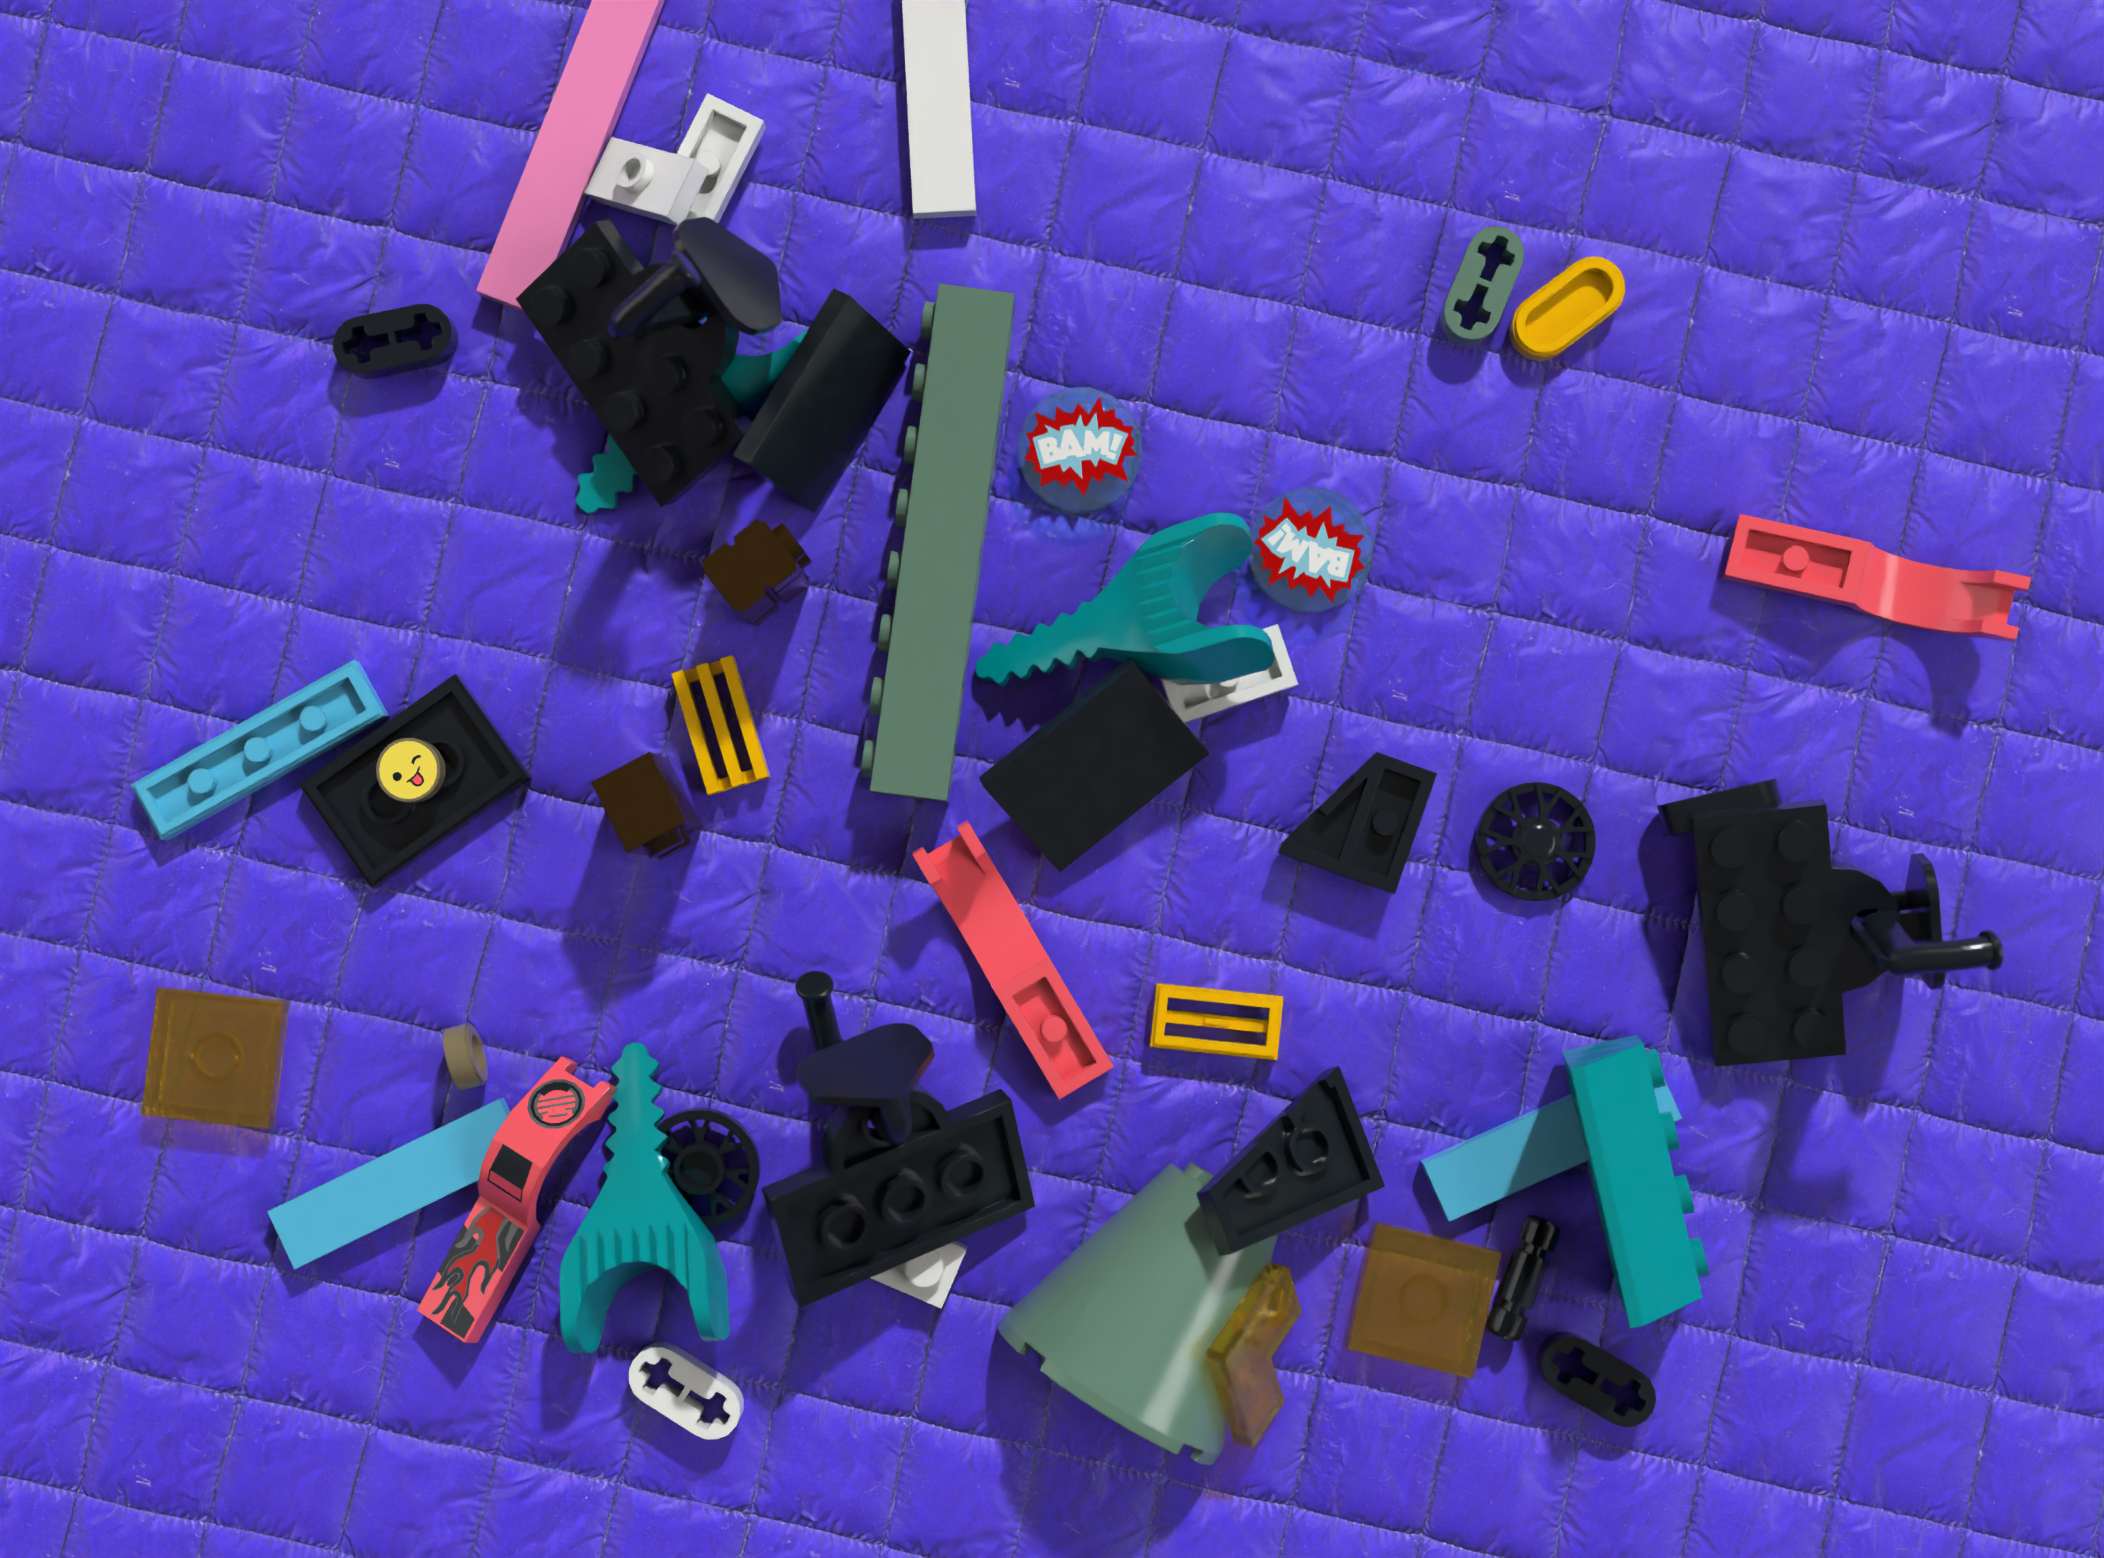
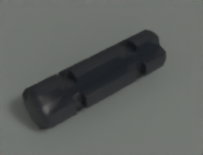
[1486,1215,1561,1342]

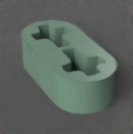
[1439,226,1525,346]

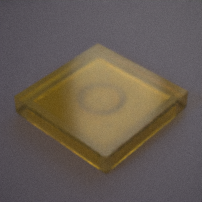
[141,986,290,1129]
[1345,1220,1502,1379]

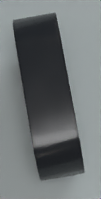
[333,304,458,379]
[1657,778,1782,837]
[1536,1332,1656,1427]

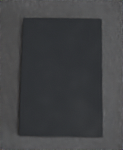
[733,289,911,513]
[979,657,1209,872]
[299,674,532,888]

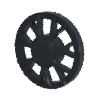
[1475,782,1596,901]
[658,1108,761,1228]

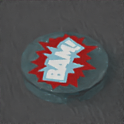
[1018,387,1143,514]
[1247,487,1374,614]

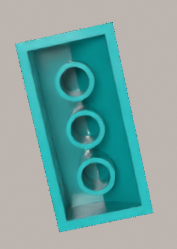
[1561,1035,1709,1329]

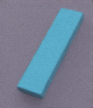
[131,660,390,840]
[1420,1079,1682,1222]
[267,1097,510,1270]

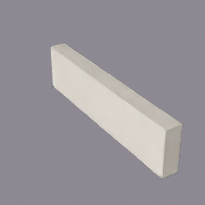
[902,0,976,219]

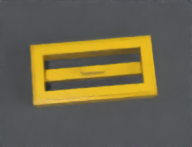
[671,655,771,796]
[1149,983,1284,1060]

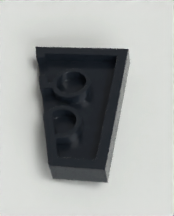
[1196,1066,1385,1256]

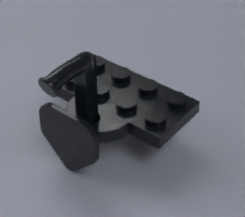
[516,217,782,507]
[1690,799,2004,1067]
[762,971,1035,1308]

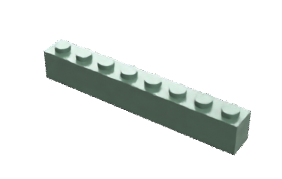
[861,283,1016,803]

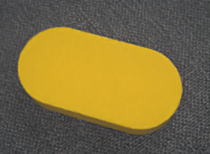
[1509,256,1625,361]

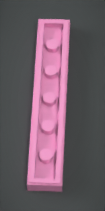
[476,0,665,313]

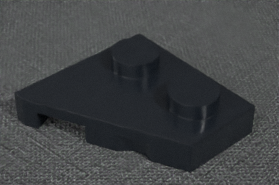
[1277,752,1437,894]

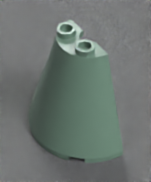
[997,1162,1279,1465]

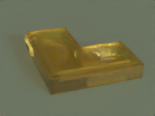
[1205,1262,1302,1449]

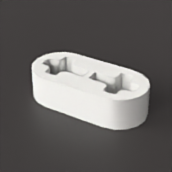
[629,1342,744,1440]

